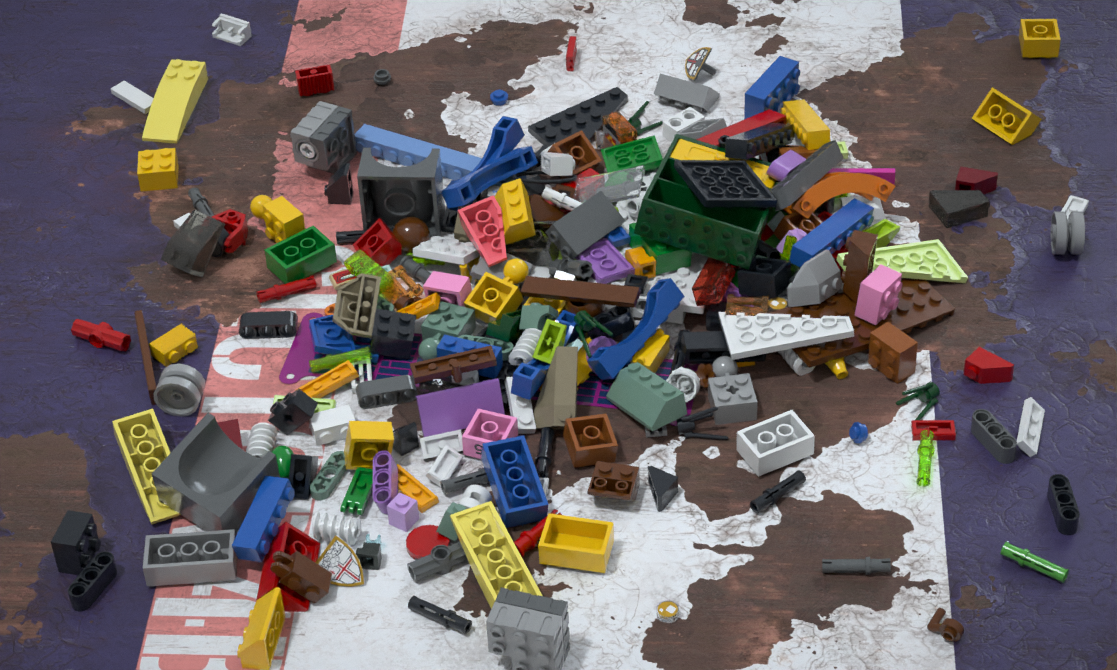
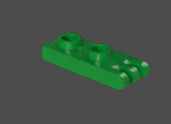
[340,467,373,515]

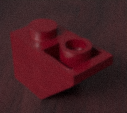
[955,166,998,198]

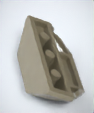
[332,273,381,338]

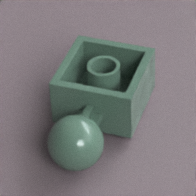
[418,301,476,361]

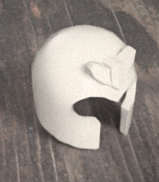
[666,366,700,402]

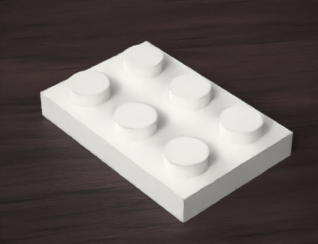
[413,236,480,265]

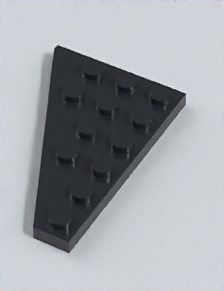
[528,87,628,147]

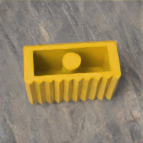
[149,323,198,367]

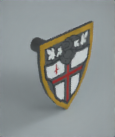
[685,47,717,80]

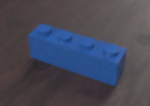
[232,476,294,562]

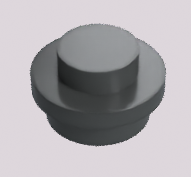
[373,69,391,85]

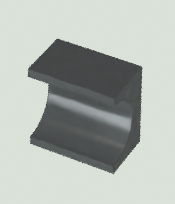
[357,147,445,237]

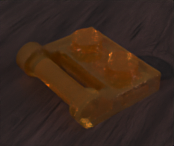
[379,265,424,309]
[726,294,769,316]

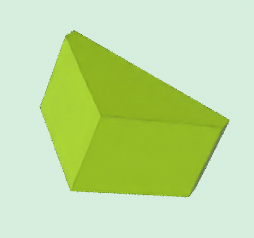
[532,319,567,364]

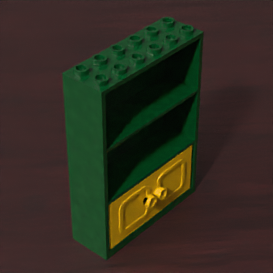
[634,134,779,270]

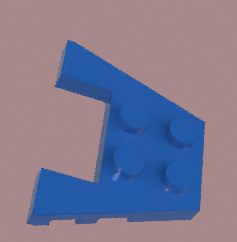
[309,314,379,363]

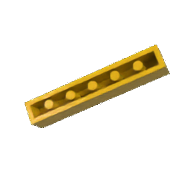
[780,99,830,150]

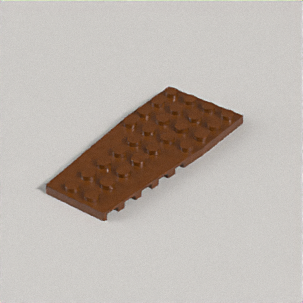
[766,278,955,368]

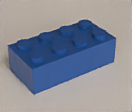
[744,56,800,119]
[481,435,549,528]

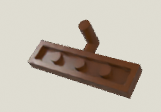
[410,346,497,384]

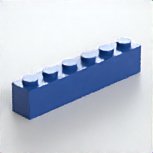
[789,198,874,268]

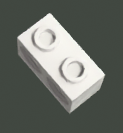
[663,107,705,142]

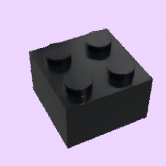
[737,257,792,300]
[369,309,416,359]
[51,510,101,575]

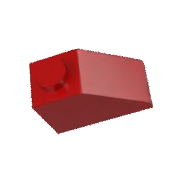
[963,347,1014,384]

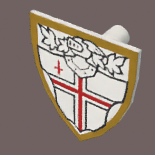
[315,535,364,587]

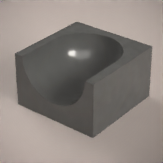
[152,413,280,533]

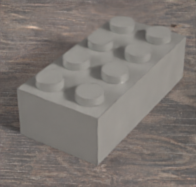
[143,529,237,586]

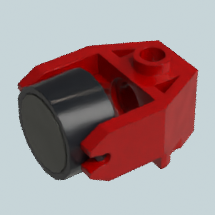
[196,209,248,257]

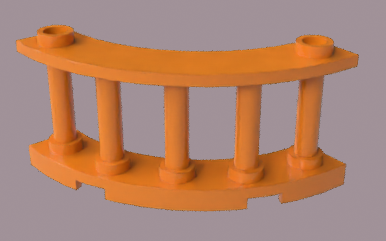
[782,172,895,219]

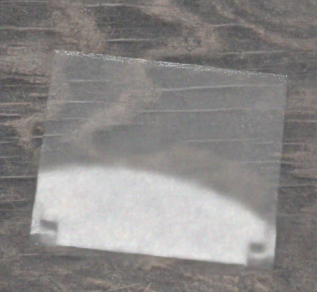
[573,165,645,203]

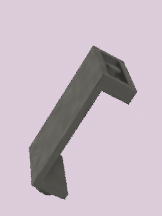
[545,191,626,260]

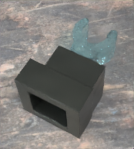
[356,534,382,570]

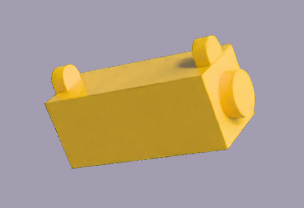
[631,328,670,373]

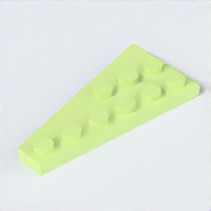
[836,239,968,283]

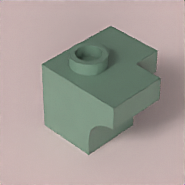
[519,303,559,332]

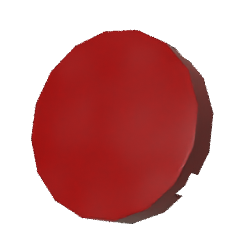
[406,525,450,559]

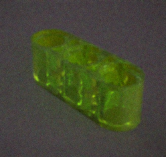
[344,250,394,296]

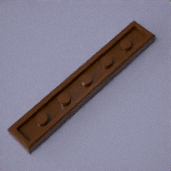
[520,276,641,308]
[134,310,156,405]

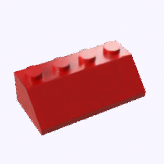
[256,522,320,612]

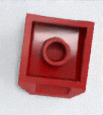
[353,218,402,270]

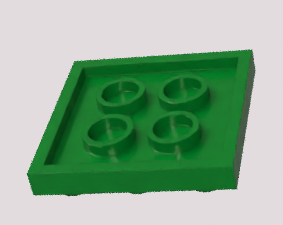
[601,135,663,180]

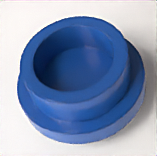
[490,90,508,106]
[849,422,868,444]

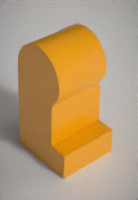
[625,246,656,279]

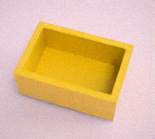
[538,513,614,573]

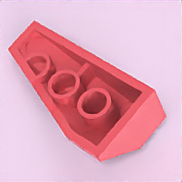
[458,195,507,267]

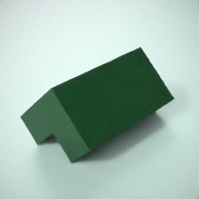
[486,309,523,342]

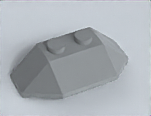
[787,250,842,307]

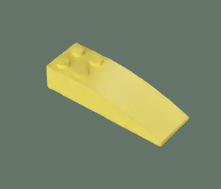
[142,59,208,144]
[112,409,181,525]
[450,501,542,609]

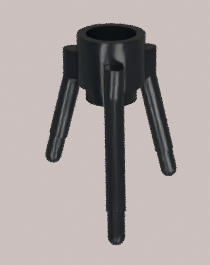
[677,407,728,440]

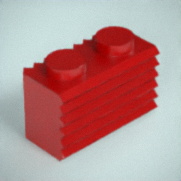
[295,64,335,97]

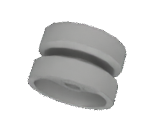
[1050,212,1085,255]
[154,364,205,417]

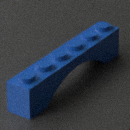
[441,116,525,211]
[441,146,538,208]
[587,278,685,380]
[511,310,579,400]

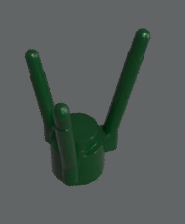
[623,101,663,136]
[574,310,613,358]
[896,381,940,420]

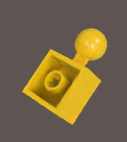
[250,195,305,243]
[464,258,529,323]

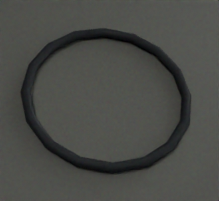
[512,171,577,184]

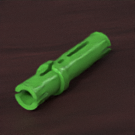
[1000,542,1069,583]

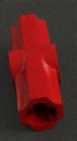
[71,319,131,352]

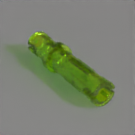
[309,346,372,373]
[916,430,935,487]

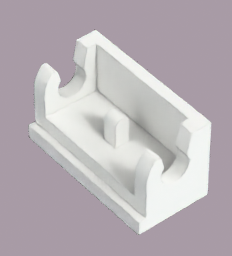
[212,13,252,46]

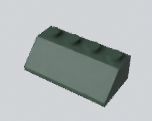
[606,362,687,431]

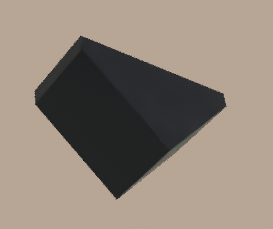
[393,422,419,456]
[648,466,678,512]

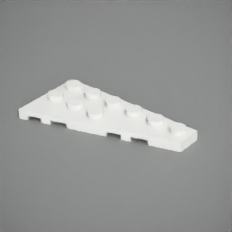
[718,312,854,360]

